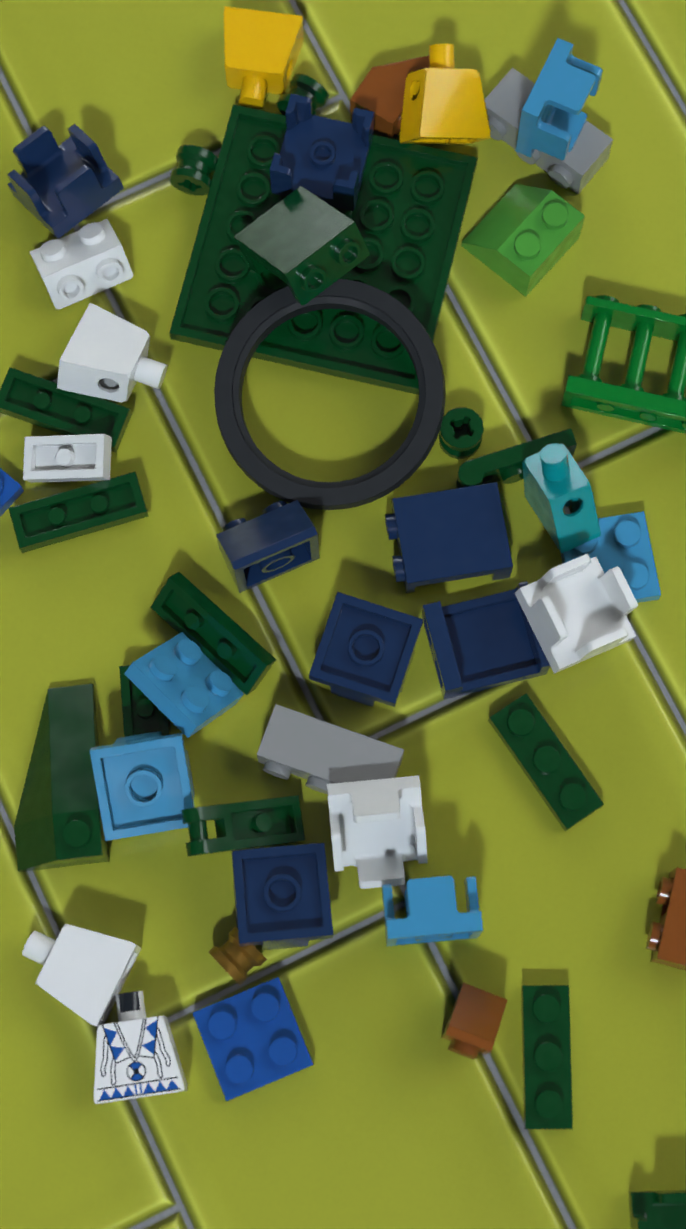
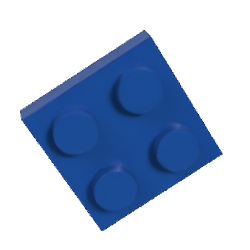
[192,977,314,1101]

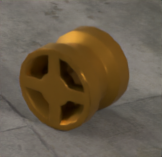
[208,926,267,985]

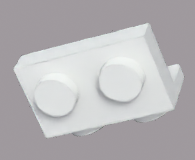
[30,219,133,310]

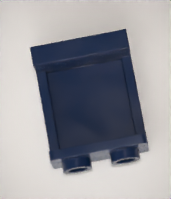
[385,482,513,593]
[421,581,550,700]

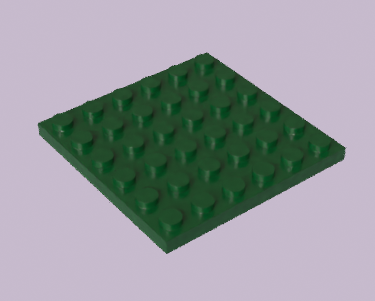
[169,104,478,395]

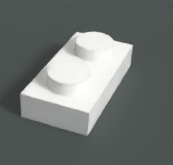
[23,434,112,483]

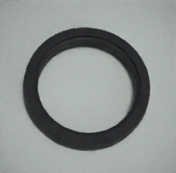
[214,279,446,510]

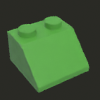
[461,184,585,297]

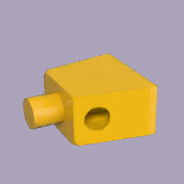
[224,6,304,110]
[400,43,490,144]

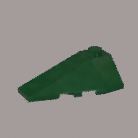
[14,684,109,872]

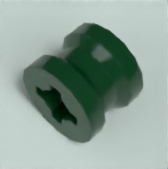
[277,74,329,116]
[169,145,218,196]
[439,407,484,459]

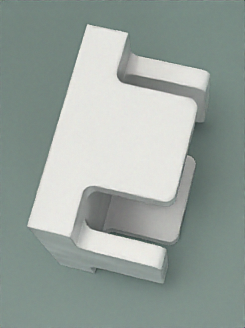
[515,554,638,674]
[327,776,427,889]

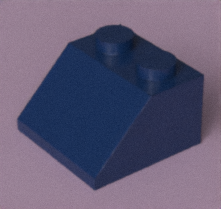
[216,500,320,593]

